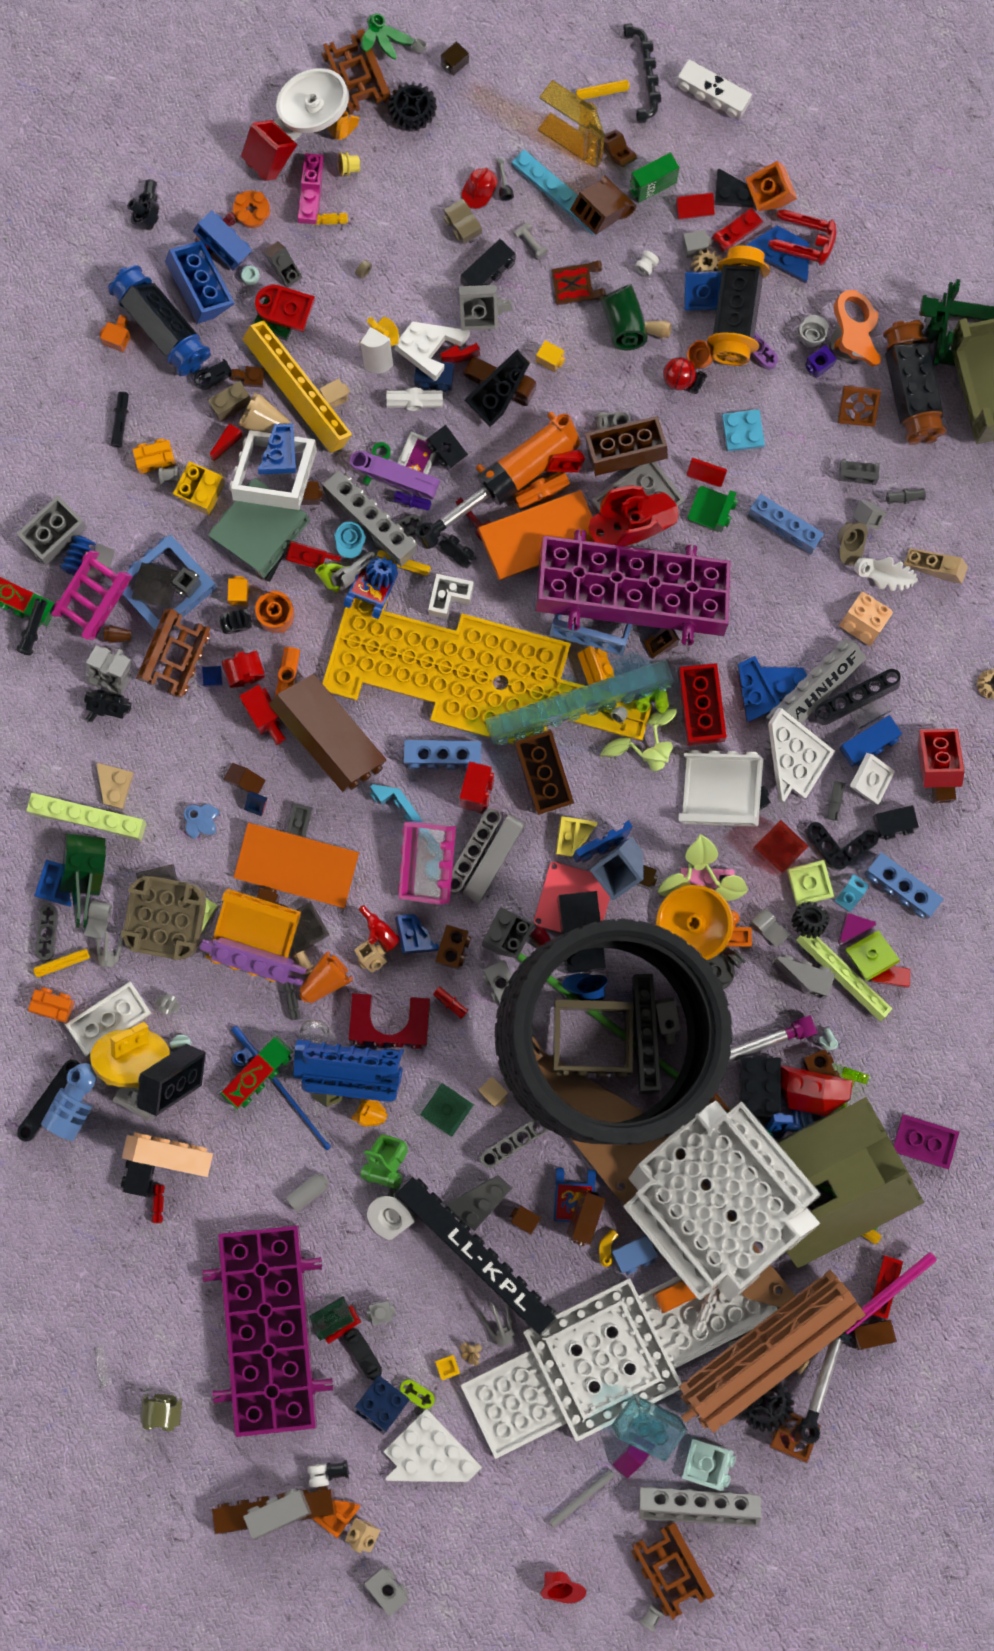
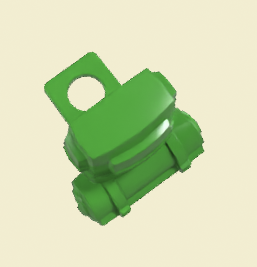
[361,1134,408,1189]

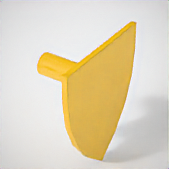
[360,316,399,346]

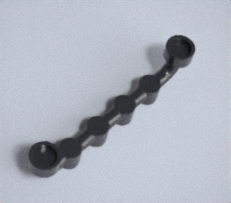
[623,23,661,123]

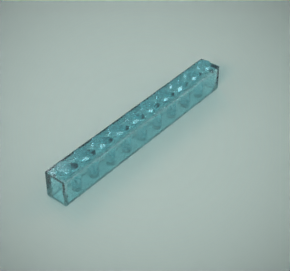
[485,659,674,745]

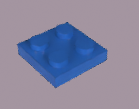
[684,271,722,311]

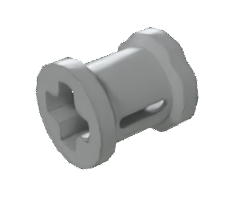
[159,466,180,484]
[639,1604,665,1632]

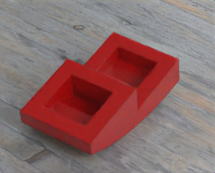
[440,342,480,363]

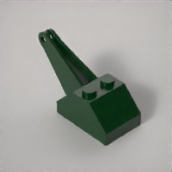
[60,834,106,929]

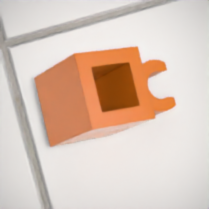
[100,314,131,353]

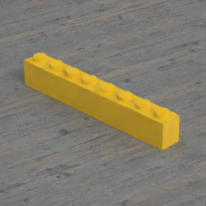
[242,320,352,453]

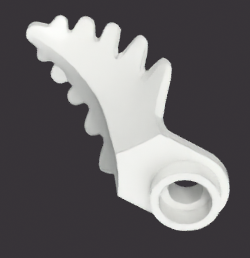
[854,557,918,591]

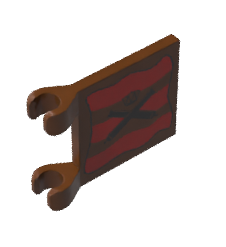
[552,260,606,305]

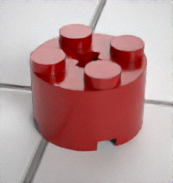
[221,650,265,688]

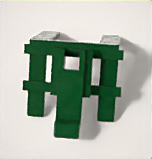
[919,279,994,366]

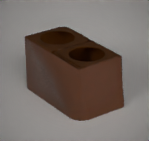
[852,1319,897,1350]

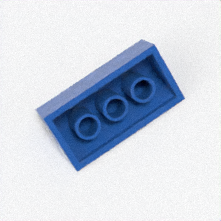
[165,240,234,324]

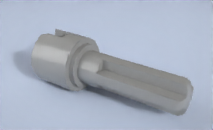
[331,551,376,590]

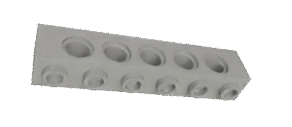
[323,470,417,567]
[638,1486,761,1527]

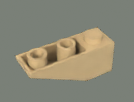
[904,548,968,584]

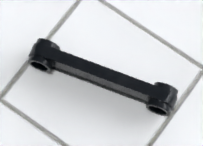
[17,1059,81,1142]

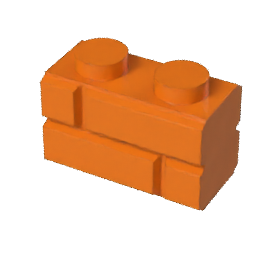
[28,987,75,1023]

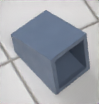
[590,836,644,901]

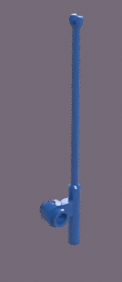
[231,1025,331,1150]

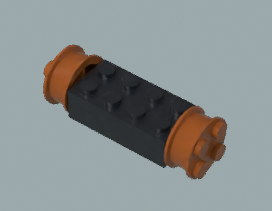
[883,320,947,445]

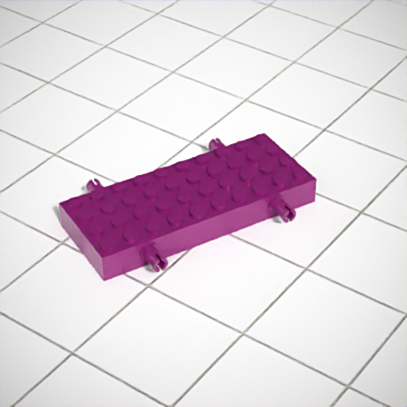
[535,529,731,646]
[202,1225,334,1437]

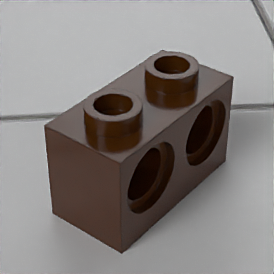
[435,924,471,970]
[802,1049,841,1078]

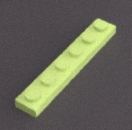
[796,934,892,1022]

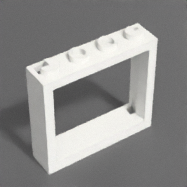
[229,430,317,510]

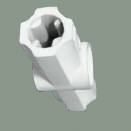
[386,388,443,411]

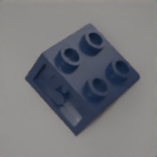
[352,1375,410,1435]

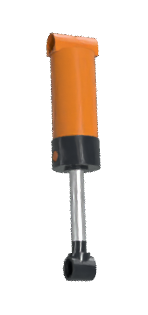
[415,412,581,549]

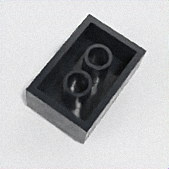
[739,1057,781,1117]

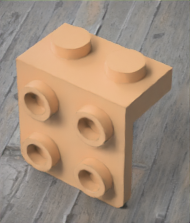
[839,592,893,646]

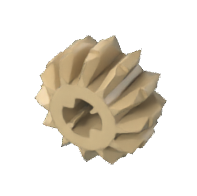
[691,249,721,272]

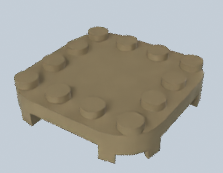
[121,876,206,960]

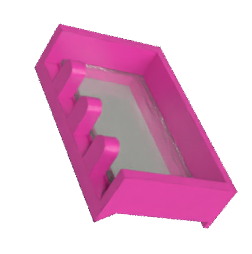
[398,821,456,905]

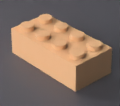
[122,1132,213,1177]

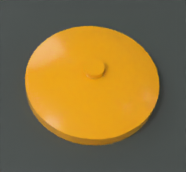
[656,885,733,960]

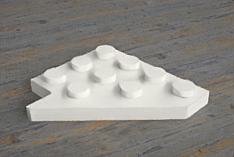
[768,708,835,802]
[384,1409,482,1482]

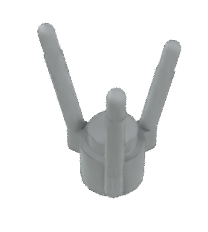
[95,932,124,967]
[477,1303,515,1347]

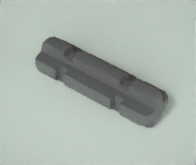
[283,982,301,1020]

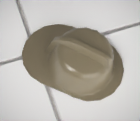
[837,522,868,566]

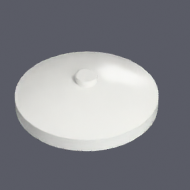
[276,68,349,133]

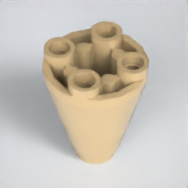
[238,392,291,433]

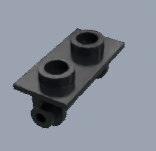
[438,534,477,569]

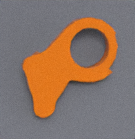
[833,290,881,367]

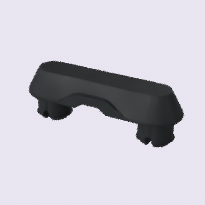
[344,1328,382,1380]

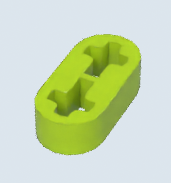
[400,1379,435,1409]

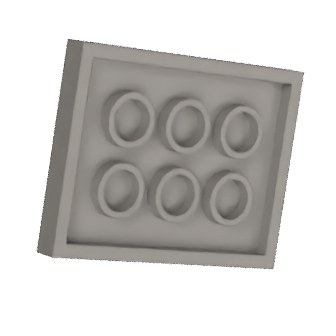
[591,462,685,530]

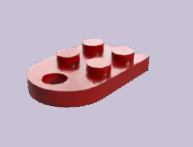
[255,284,315,333]

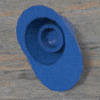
[562,974,608,1001]

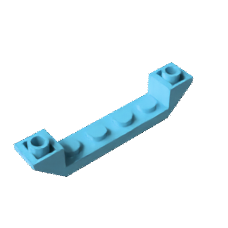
[370,784,443,882]

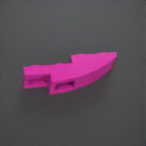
[298,153,323,224]

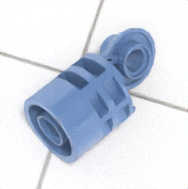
[41,1063,96,1141]

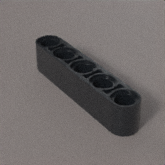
[815,669,901,725]

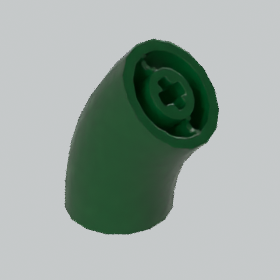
[600,284,647,351]

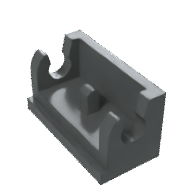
[839,459,880,485]

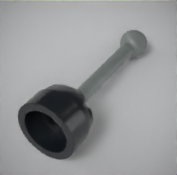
[497,158,514,201]

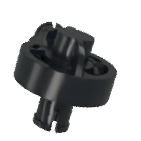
[127,179,159,230]

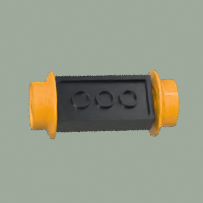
[707,246,770,366]

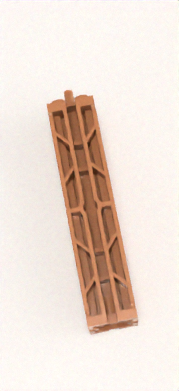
[679,1270,866,1433]

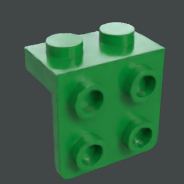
[688,486,738,533]

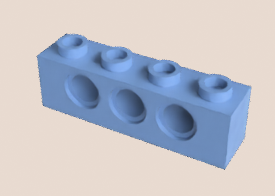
[748,494,824,555]
[404,740,481,770]
[865,852,944,919]

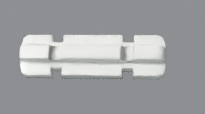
[694,1293,717,1332]

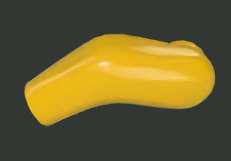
[599,1229,619,1267]

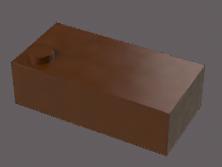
[585,416,668,476]
[513,729,574,815]

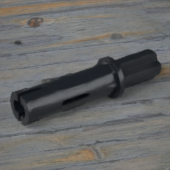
[111,391,129,448]

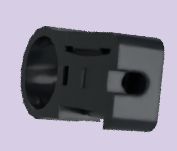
[194,359,232,390]

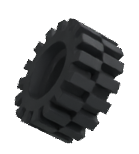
[791,901,829,939]

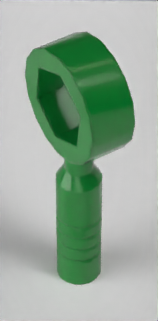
[362,442,391,486]

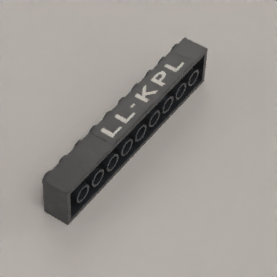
[396,1177,557,1337]

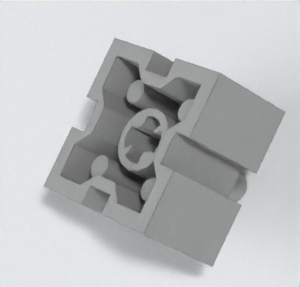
[86,646,131,695]

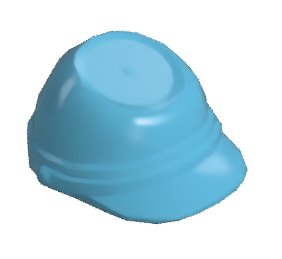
[334,522,366,558]

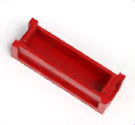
[872,1255,904,1319]

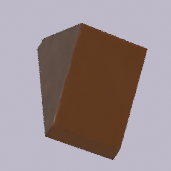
[643,628,680,659]
[223,763,266,794]

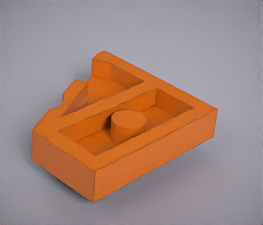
[312,1499,361,1538]

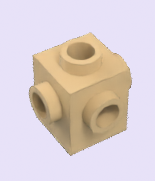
[354,940,387,973]
[345,1518,381,1553]

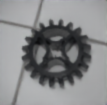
[388,81,437,132]
[742,1381,794,1433]

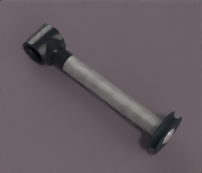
[794,1333,853,1444]

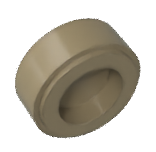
[355,260,372,279]

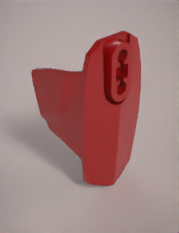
[588,485,678,546]

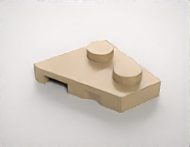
[97,763,134,810]

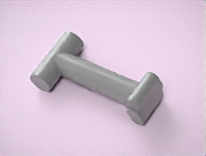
[513,222,548,260]

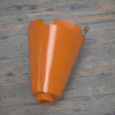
[299,951,353,1004]

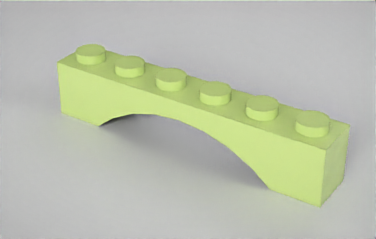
[26,793,146,841]

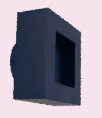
[244,791,268,816]

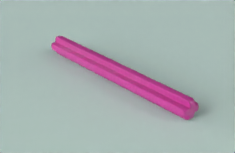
[844,1253,937,1334]

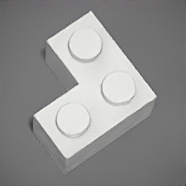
[428,574,474,619]

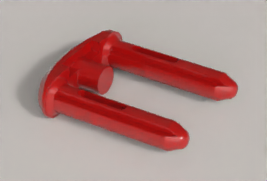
[768,209,836,266]

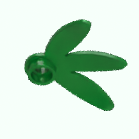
[361,13,414,60]

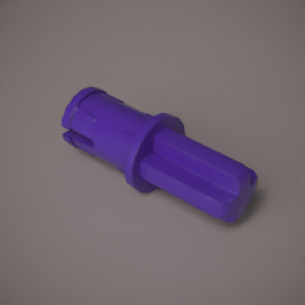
[394,490,432,511]

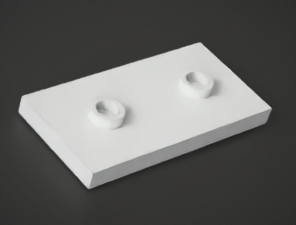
[65,981,152,1057]

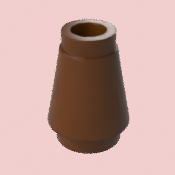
[104,625,131,644]

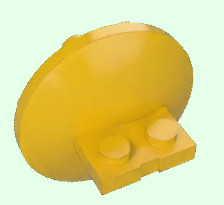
[90,1022,170,1088]

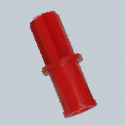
[433,987,469,1019]

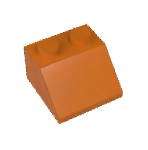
[745,160,797,211]

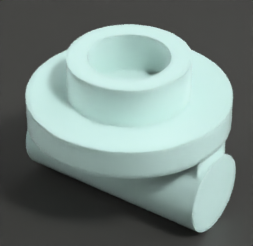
[819,1028,838,1050]
[170,1035,191,1051]

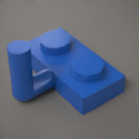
[764,1109,802,1139]

